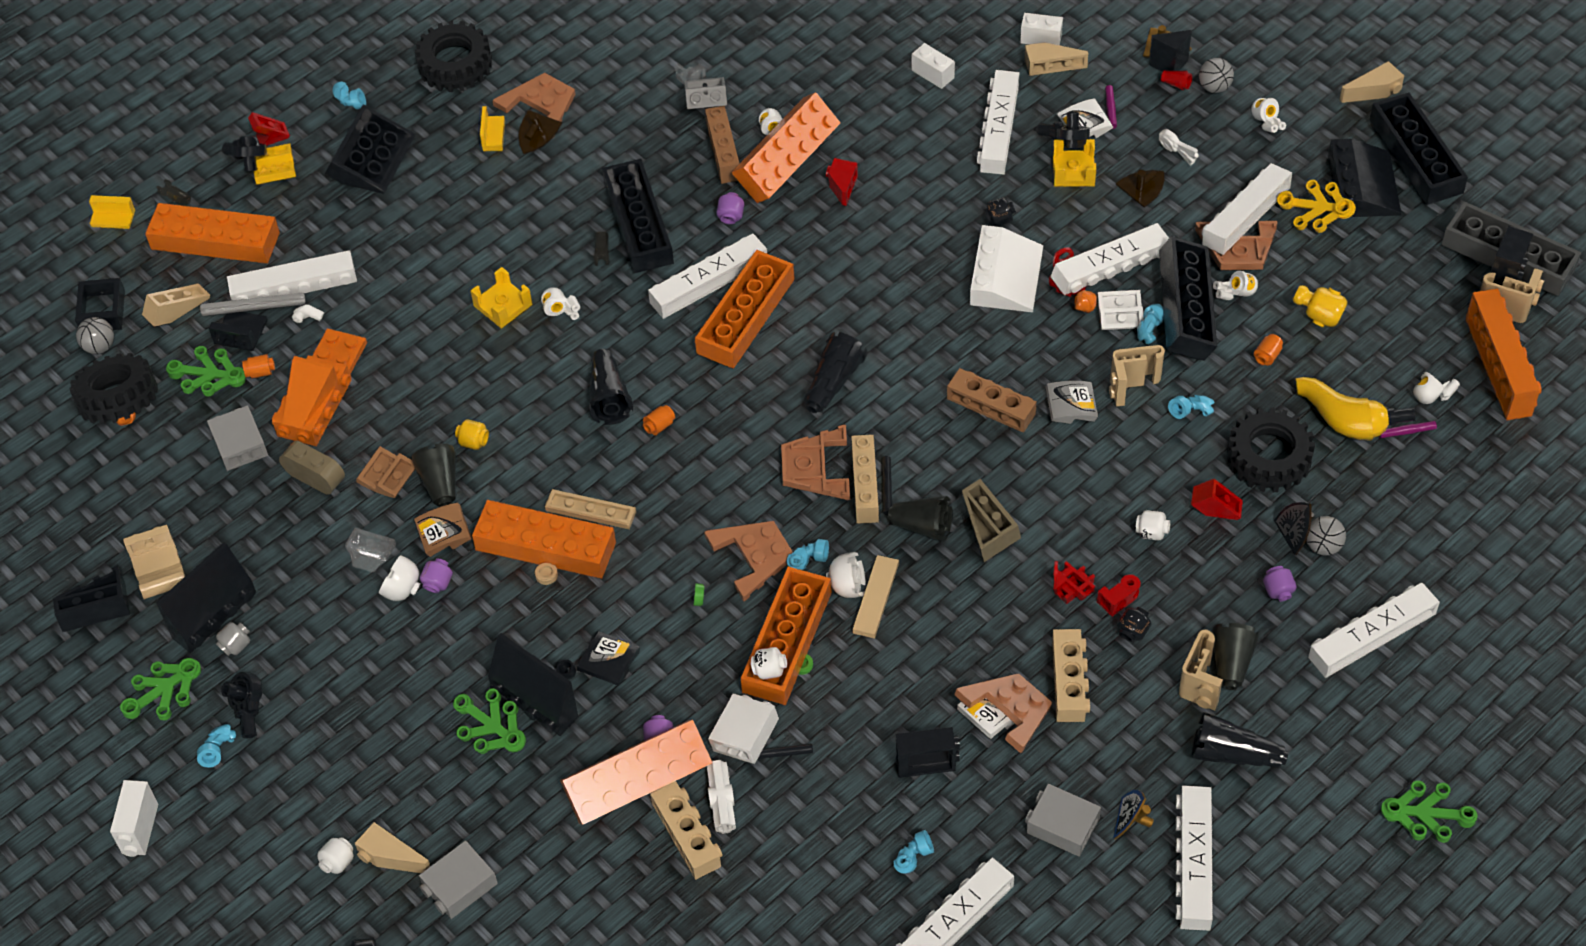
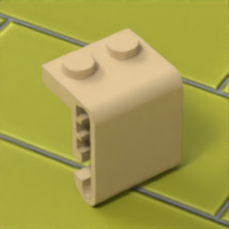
[1480,268,1544,323]
[1109,345,1165,407]
[123,525,185,599]
[1179,630,1223,711]

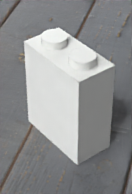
[708,694,779,764]
[110,780,158,857]

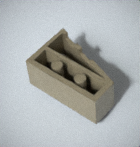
[962,479,1021,562]

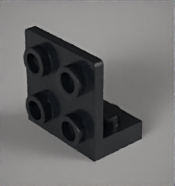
[209,312,268,351]

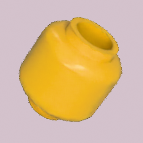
[455,419,489,450]

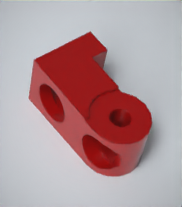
[1097,574,1141,617]

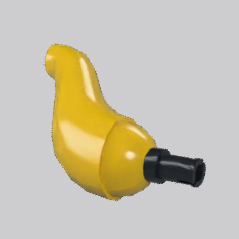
[1296,377,1416,441]

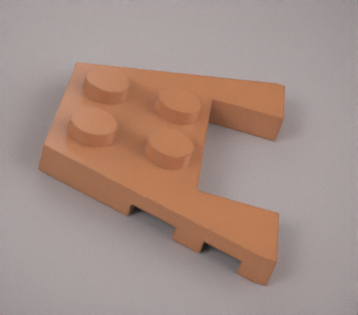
[493,73,576,139]
[1195,221,1277,270]
[781,425,850,500]
[704,521,793,602]
[955,673,1053,753]

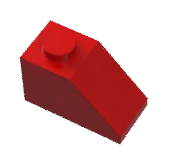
[826,158,858,206]
[1191,479,1243,520]

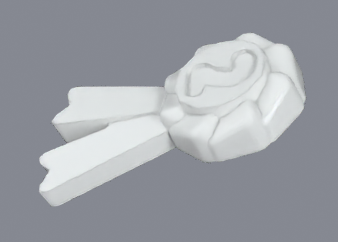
[1159,129,1199,166]

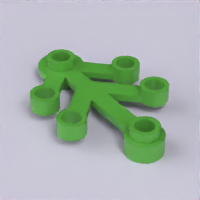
[166,346,246,396]
[120,658,201,721]
[453,688,526,754]
[1381,781,1478,843]

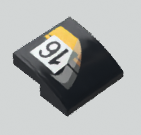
[577,631,640,686]

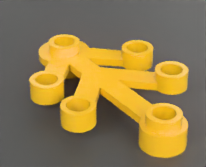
[1277,180,1356,233]

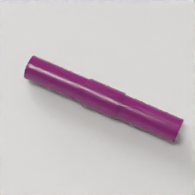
[1105,85,1117,129]
[1379,421,1437,438]

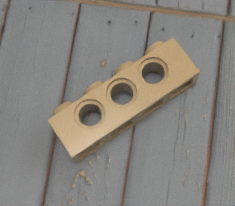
[852,435,879,523]
[1052,629,1090,722]
[650,781,723,880]

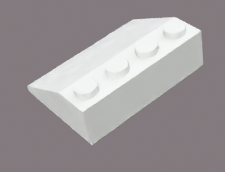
[970,225,1043,312]

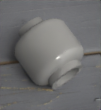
[216,622,250,656]

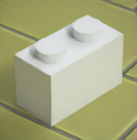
[1021,13,1063,45]
[912,43,955,89]

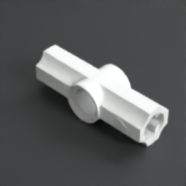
[707,760,736,834]

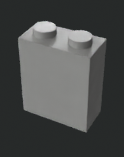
[207,405,268,471]
[1025,784,1101,857]
[419,840,498,919]

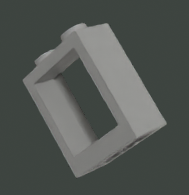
[685,77,727,109]

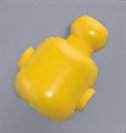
[1293,285,1347,327]

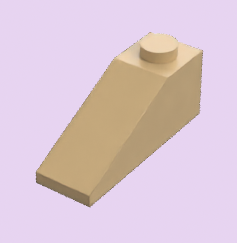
[1025,42,1088,76]
[1340,61,1404,103]
[142,284,210,327]
[355,822,430,873]

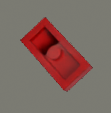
[248,112,290,146]

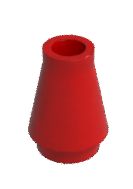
[1161,70,1192,90]

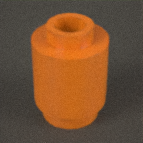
[1254,334,1283,366]
[242,354,275,379]
[643,405,675,435]

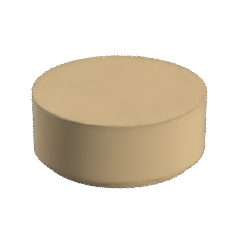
[535,563,558,585]

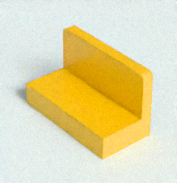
[480,106,505,151]
[89,195,135,229]

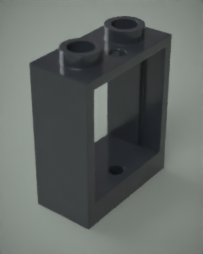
[75,278,125,330]
[896,727,960,778]

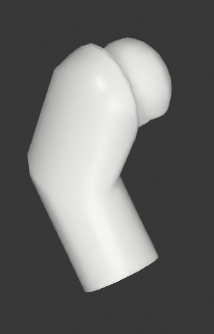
[292,305,324,323]

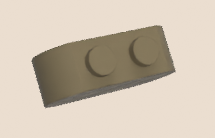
[279,440,345,494]

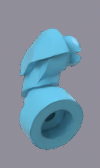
[332,82,366,110]
[1137,304,1164,345]
[1168,395,1215,419]
[787,539,829,570]
[197,724,236,767]
[894,830,934,874]

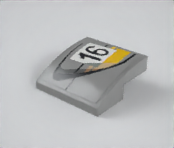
[1045,381,1098,424]

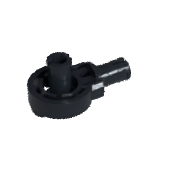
[1037,112,1090,148]
[222,135,267,171]
[221,672,262,739]

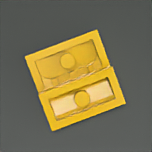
[254,143,296,185]

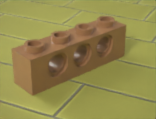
[705,106,740,184]
[947,368,1037,433]

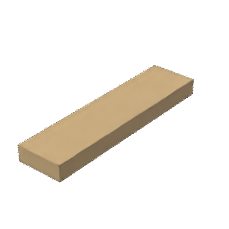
[545,489,636,530]
[853,555,899,639]

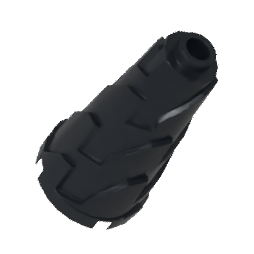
[804,332,868,413]
[589,349,633,425]
[1191,712,1289,768]

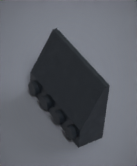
[325,104,416,194]
[1328,139,1401,217]
[156,542,256,653]
[488,633,579,736]

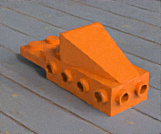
[272,328,367,447]

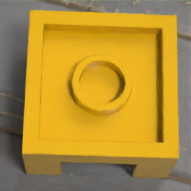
[1053,139,1096,187]
[470,267,532,329]

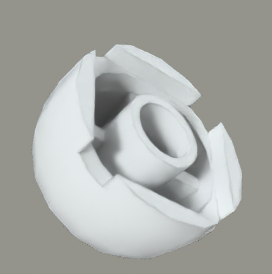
[826,552,866,598]
[379,555,421,601]

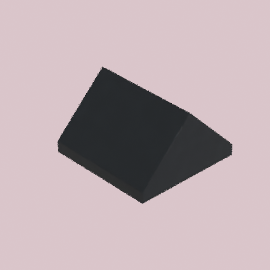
[1149,30,1192,72]

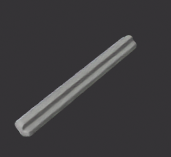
[200,293,306,316]

